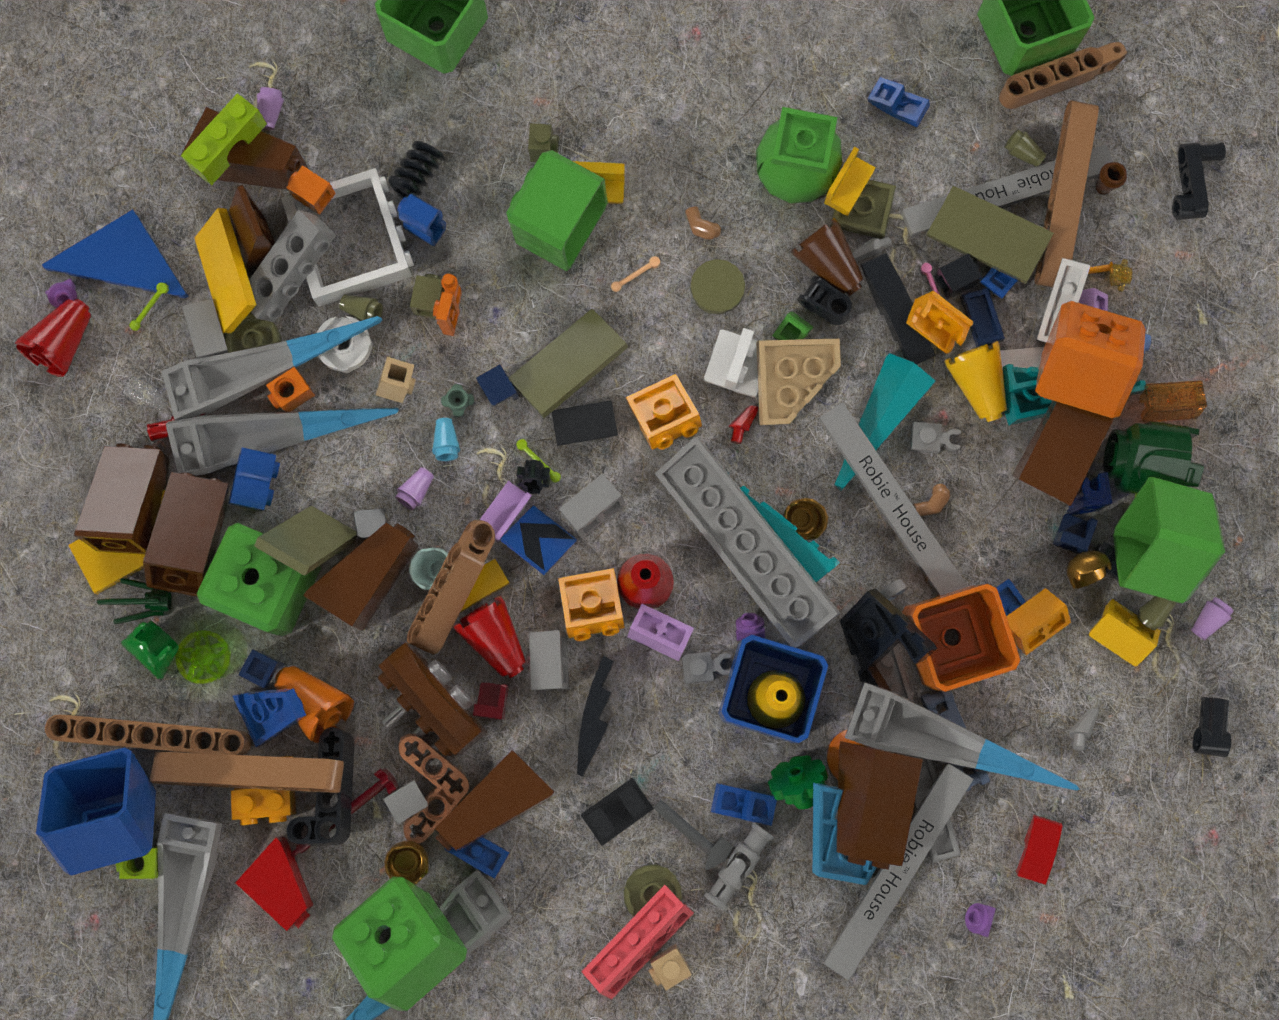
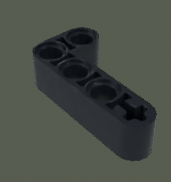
[286,727,354,846]

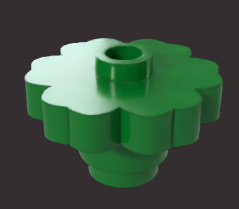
[768,755,828,810]

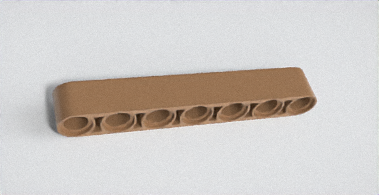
[1034,100,1099,288]
[45,714,252,755]
[149,752,344,793]

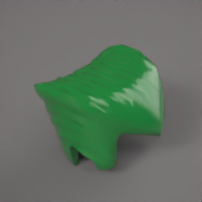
[121,621,179,680]

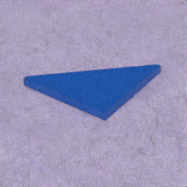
[42,209,189,299]

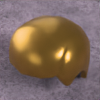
[783,498,828,540]
[1066,551,1112,589]
[384,840,429,884]

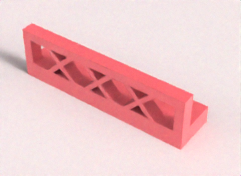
[581,885,694,999]

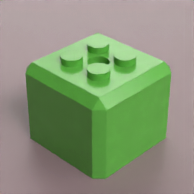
[375,0,488,74]
[977,0,1095,76]
[506,150,608,271]
[1113,477,1226,603]
[197,523,321,637]
[332,876,467,1011]

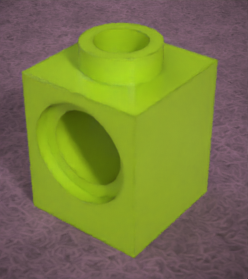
[116,846,158,879]

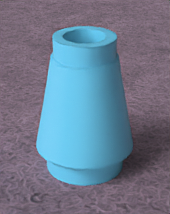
[432,418,460,461]

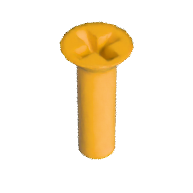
[1088,261,1114,274]

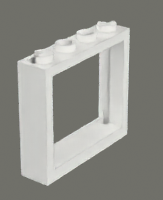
[281,168,414,307]

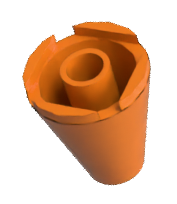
[274,666,354,743]

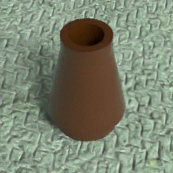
[1095,162,1127,195]

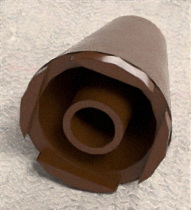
[790,217,864,296]

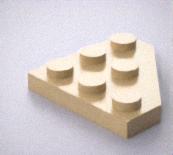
[756,339,841,425]

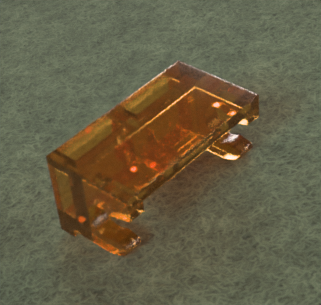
[1139,380,1207,422]

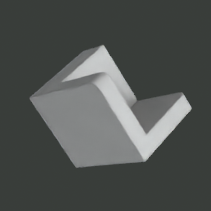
[383,779,428,824]

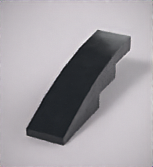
[860,253,936,365]
[577,656,614,777]

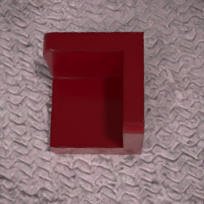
[473,682,509,720]

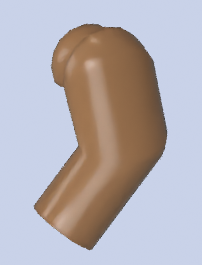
[685,206,721,240]
[913,484,950,516]

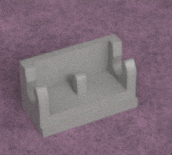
[182,299,228,358]
[559,473,626,539]
[529,630,569,691]

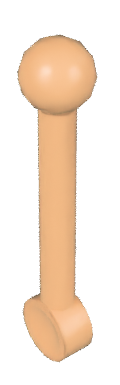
[611,256,660,292]

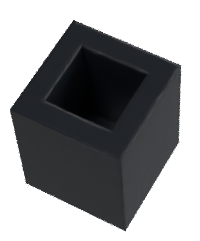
[934,253,982,300]

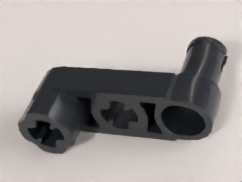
[1172,142,1226,220]

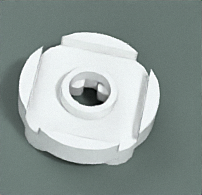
[317,316,373,373]

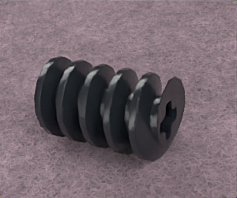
[388,141,445,198]

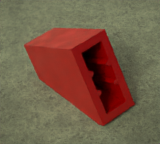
[235,836,313,931]

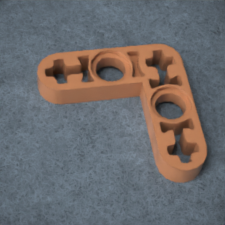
[398,733,469,844]

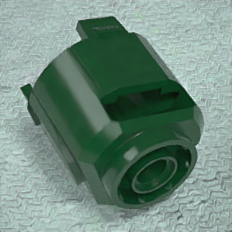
[1103,421,1204,494]

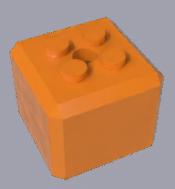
[1035,301,1146,418]
[902,584,1020,692]

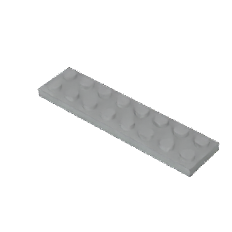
[655,437,841,648]

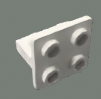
[704,328,758,397]

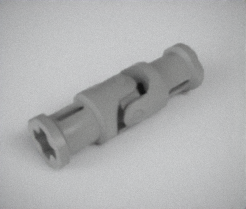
[703,822,775,911]

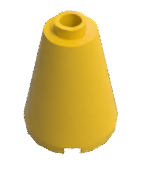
[944,341,1007,422]
[747,670,805,729]

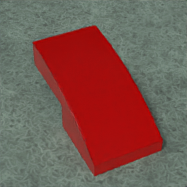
[1016,815,1063,885]

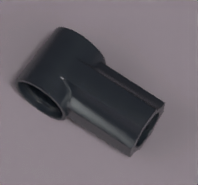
[1192,697,1231,757]

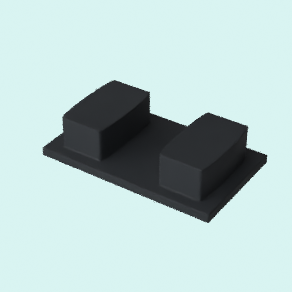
[552,400,618,446]
[581,778,654,846]

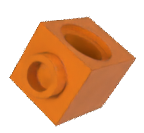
[286,166,336,215]
[266,367,315,412]

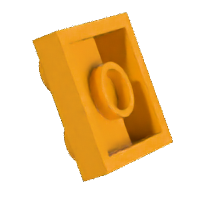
[626,374,702,450]
[558,568,625,641]
[231,756,296,825]

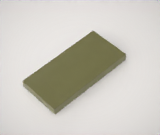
[927,186,1054,284]
[509,309,628,418]
[254,505,357,575]

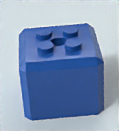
[718,635,828,743]
[36,747,156,876]

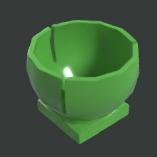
[756,107,843,203]

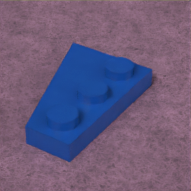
[233,688,306,747]

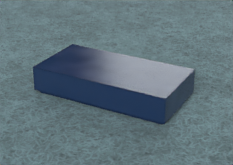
[960,288,1005,348]

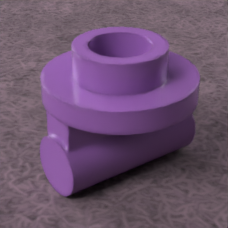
[45,279,77,308]
[736,613,765,641]
[965,903,996,937]

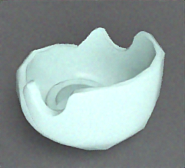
[409,548,448,590]

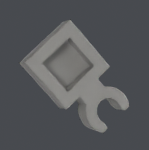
[910,422,961,454]
[682,652,731,684]

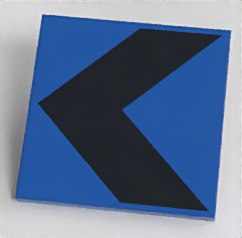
[500,505,577,575]

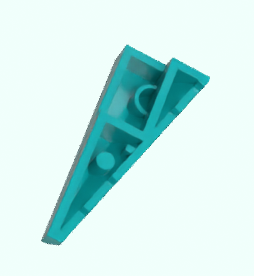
[834,353,936,491]
[1003,364,1148,426]
[728,473,840,582]

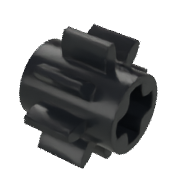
[516,460,550,494]

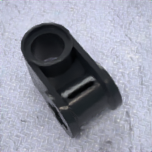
[797,276,852,325]

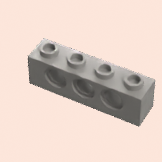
[249,210,336,322]

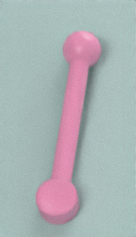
[920,263,940,295]

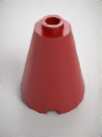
[15,299,91,377]
[617,554,674,610]
[453,595,526,678]

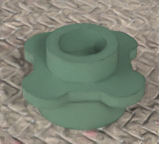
[441,384,475,417]

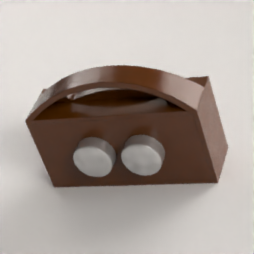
[378,642,487,757]

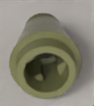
[1004,129,1047,167]
[339,294,383,321]
[1137,596,1176,630]

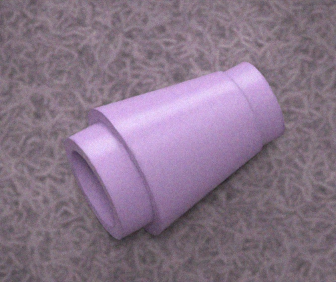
[257,87,284,130]
[395,467,434,510]
[1191,597,1234,640]

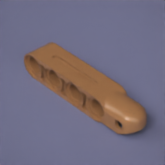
[999,42,1128,109]
[407,519,495,655]

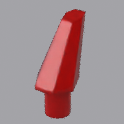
[729,406,759,444]

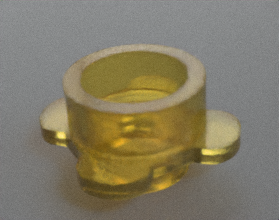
[1109,259,1133,292]

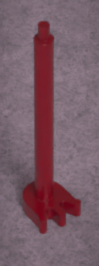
[291,768,398,857]

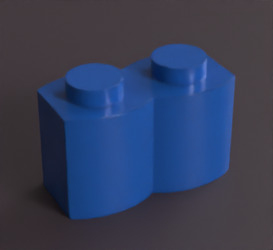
[397,194,446,246]
[228,447,280,511]

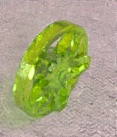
[175,630,231,684]

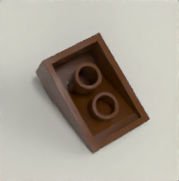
[228,185,275,275]

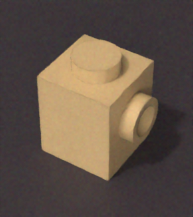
[376,357,416,403]
[649,944,692,990]

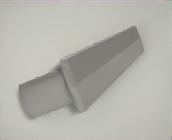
[852,237,892,261]
[1069,708,1099,751]

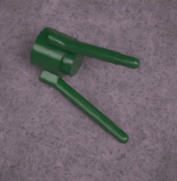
[97,578,172,624]

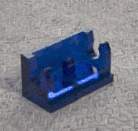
[1067,472,1113,515]

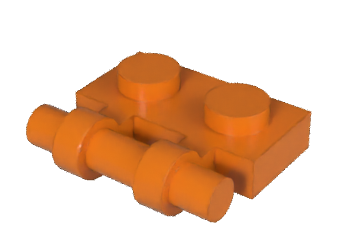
[433,273,462,336]

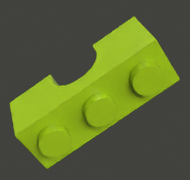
[181,93,267,186]

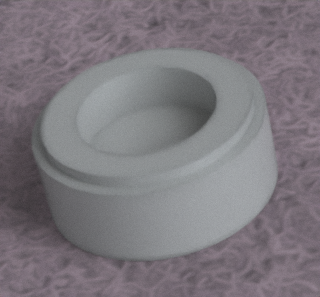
[880,579,908,601]

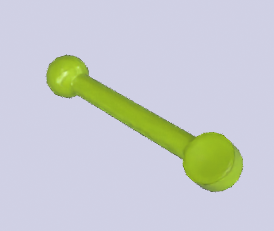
[129,283,169,331]
[516,439,561,483]

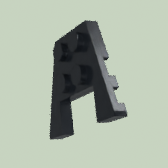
[840,589,937,691]

